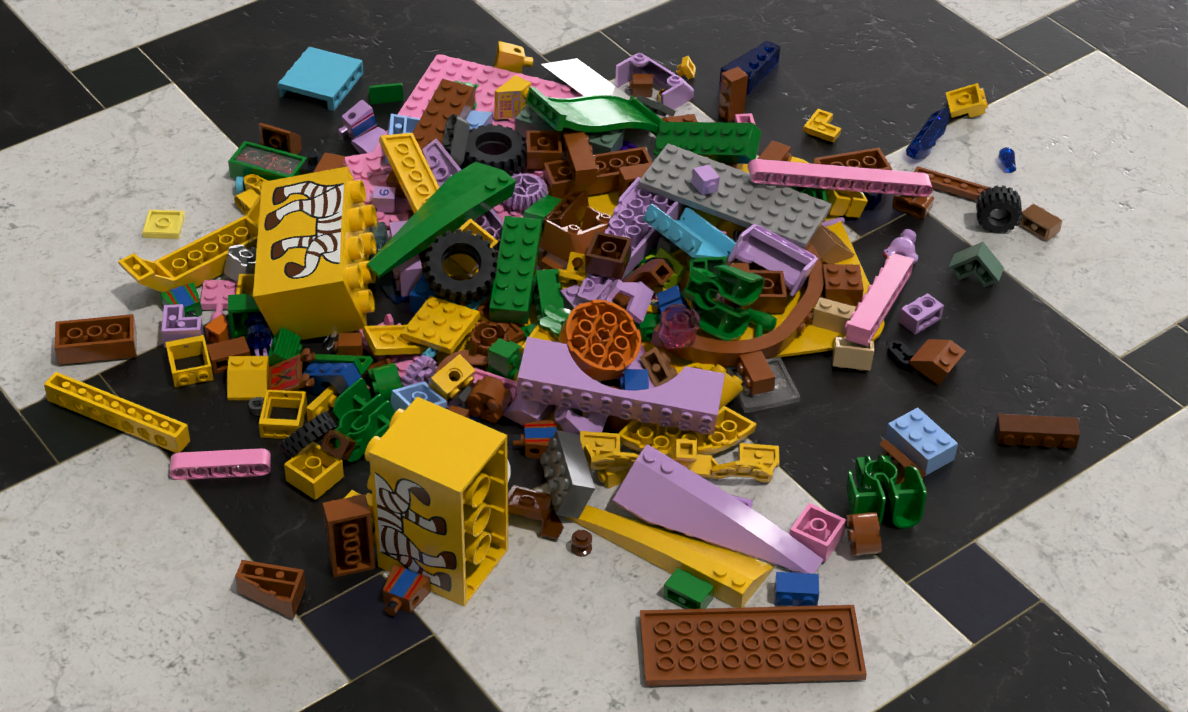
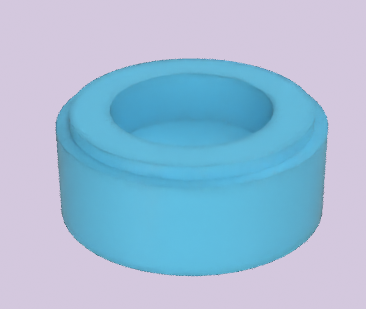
[236,176,245,194]

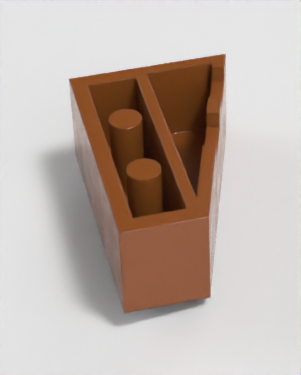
[235,560,306,619]

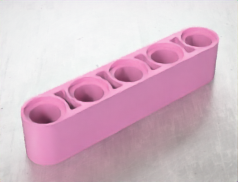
[170,449,271,480]

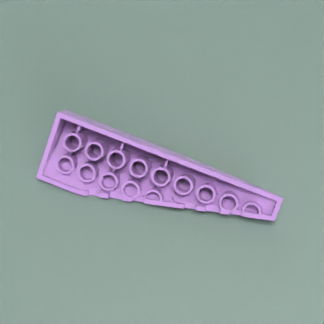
[577,177,685,302]

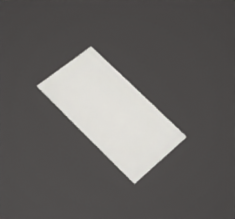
[541,58,630,100]

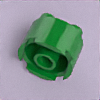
[368,363,402,401]

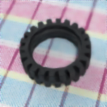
[278,411,337,461]

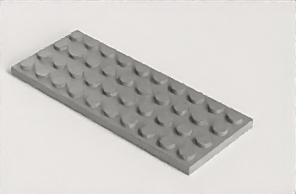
[638,144,832,249]

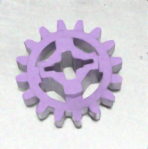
[401,355,437,387]

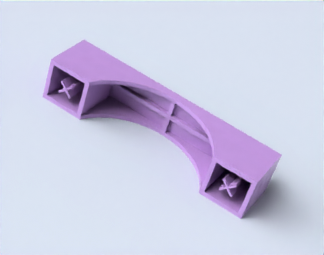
[517,337,725,434]

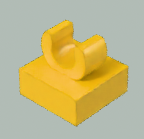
[676,56,696,80]

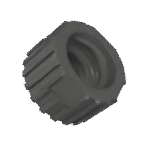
[248,397,264,416]

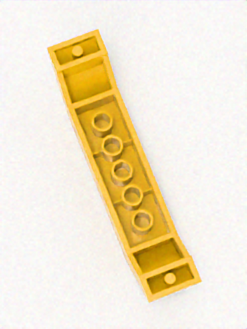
[118,190,261,292]

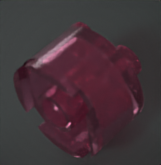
[658,304,700,349]

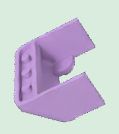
[615,53,694,117]
[728,224,818,296]

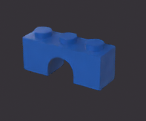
[302,363,361,394]

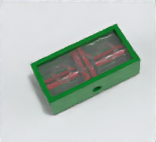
[228,141,307,181]

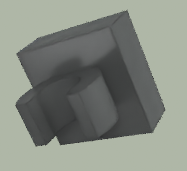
[447,386,472,409]

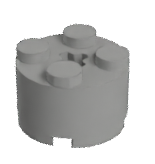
[223,245,257,284]

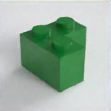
[488,338,523,380]

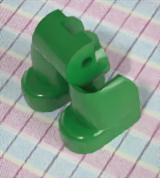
[682,265,765,341]
[333,378,395,462]
[846,455,927,529]

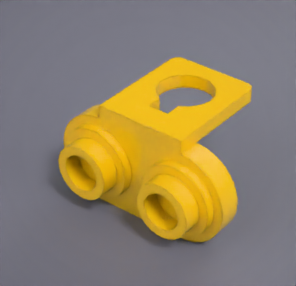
[558,252,587,286]

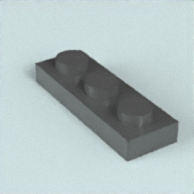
[636,95,676,117]

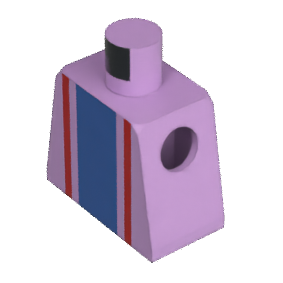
[337,100,377,140]

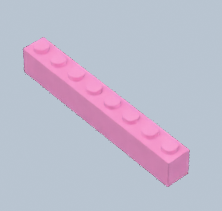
[844,253,914,346]

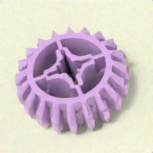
[503,172,548,212]

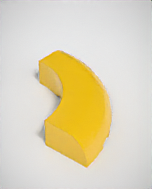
[618,406,757,455]

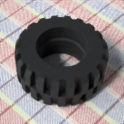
[460,124,527,176]
[424,229,498,305]

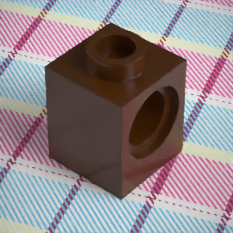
[320,430,357,460]

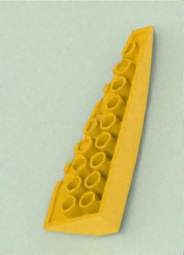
[564,505,774,608]

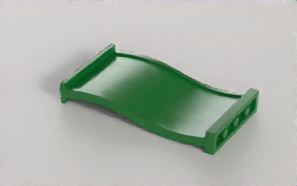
[525,87,664,137]

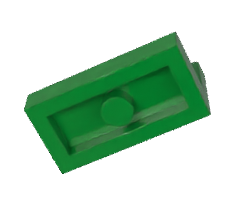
[368,83,403,104]

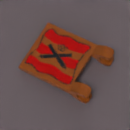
[268,348,315,391]

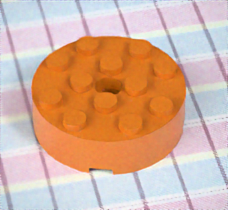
[559,299,641,381]

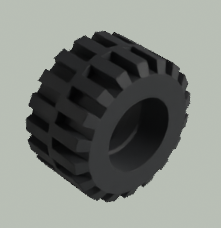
[976,185,1022,233]

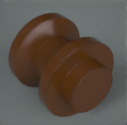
[571,530,592,557]

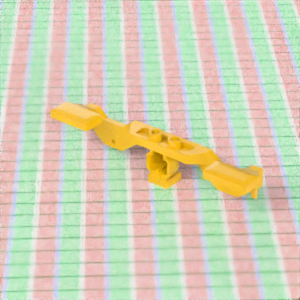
[579,431,779,483]

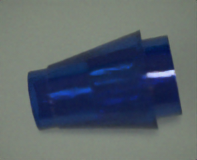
[998,147,1017,173]

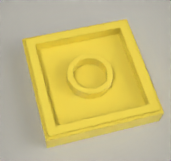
[142,210,185,239]

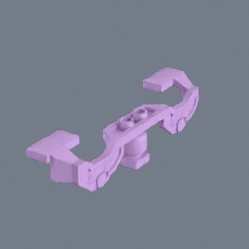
[554,279,654,435]

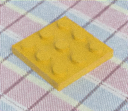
[401,296,480,354]

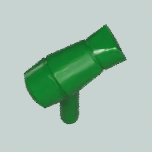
[746,308,777,338]

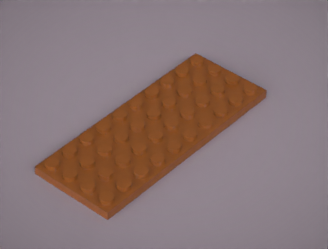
[639,605,867,686]

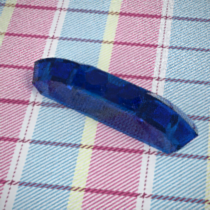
[906,108,950,160]

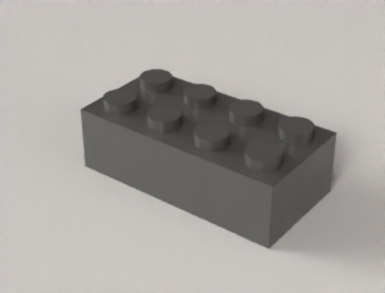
[540,430,595,519]

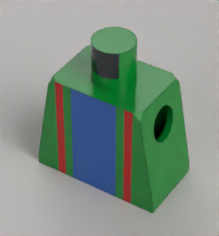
[160,282,202,317]

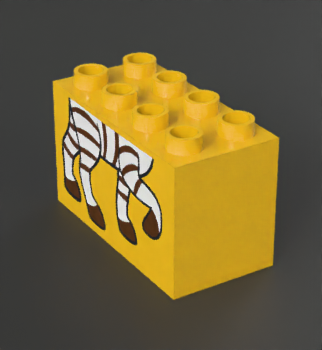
[253,166,377,340]
[365,397,508,607]

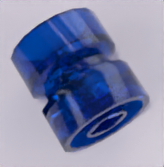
[246,313,271,349]

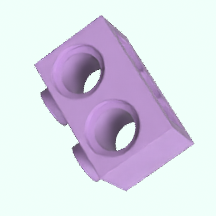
[899,293,944,334]

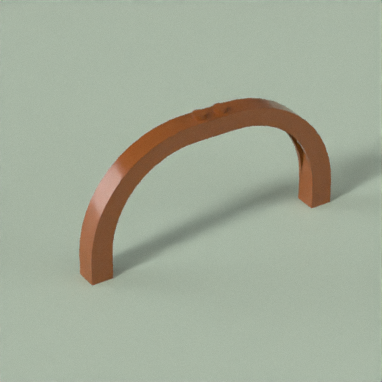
[651,228,824,367]

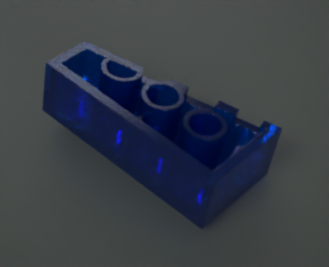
[719,41,781,95]

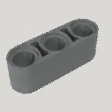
[442,114,470,167]

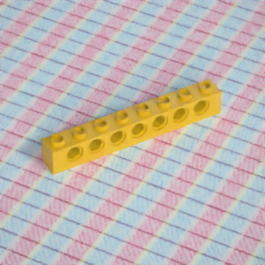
[44,372,190,453]

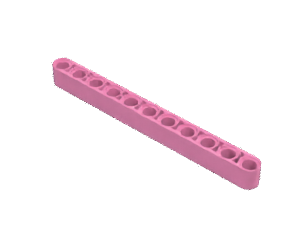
[747,159,933,197]

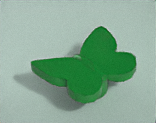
[538,304,572,337]

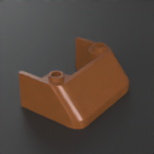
[540,206,611,268]

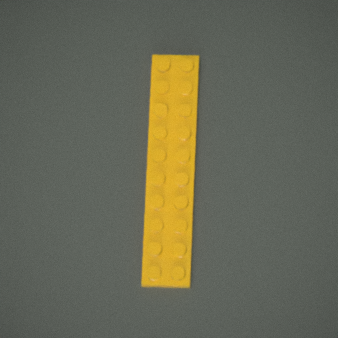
[379,133,479,280]

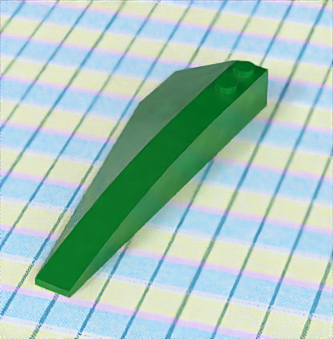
[366,162,516,278]

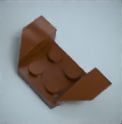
[508,485,564,540]

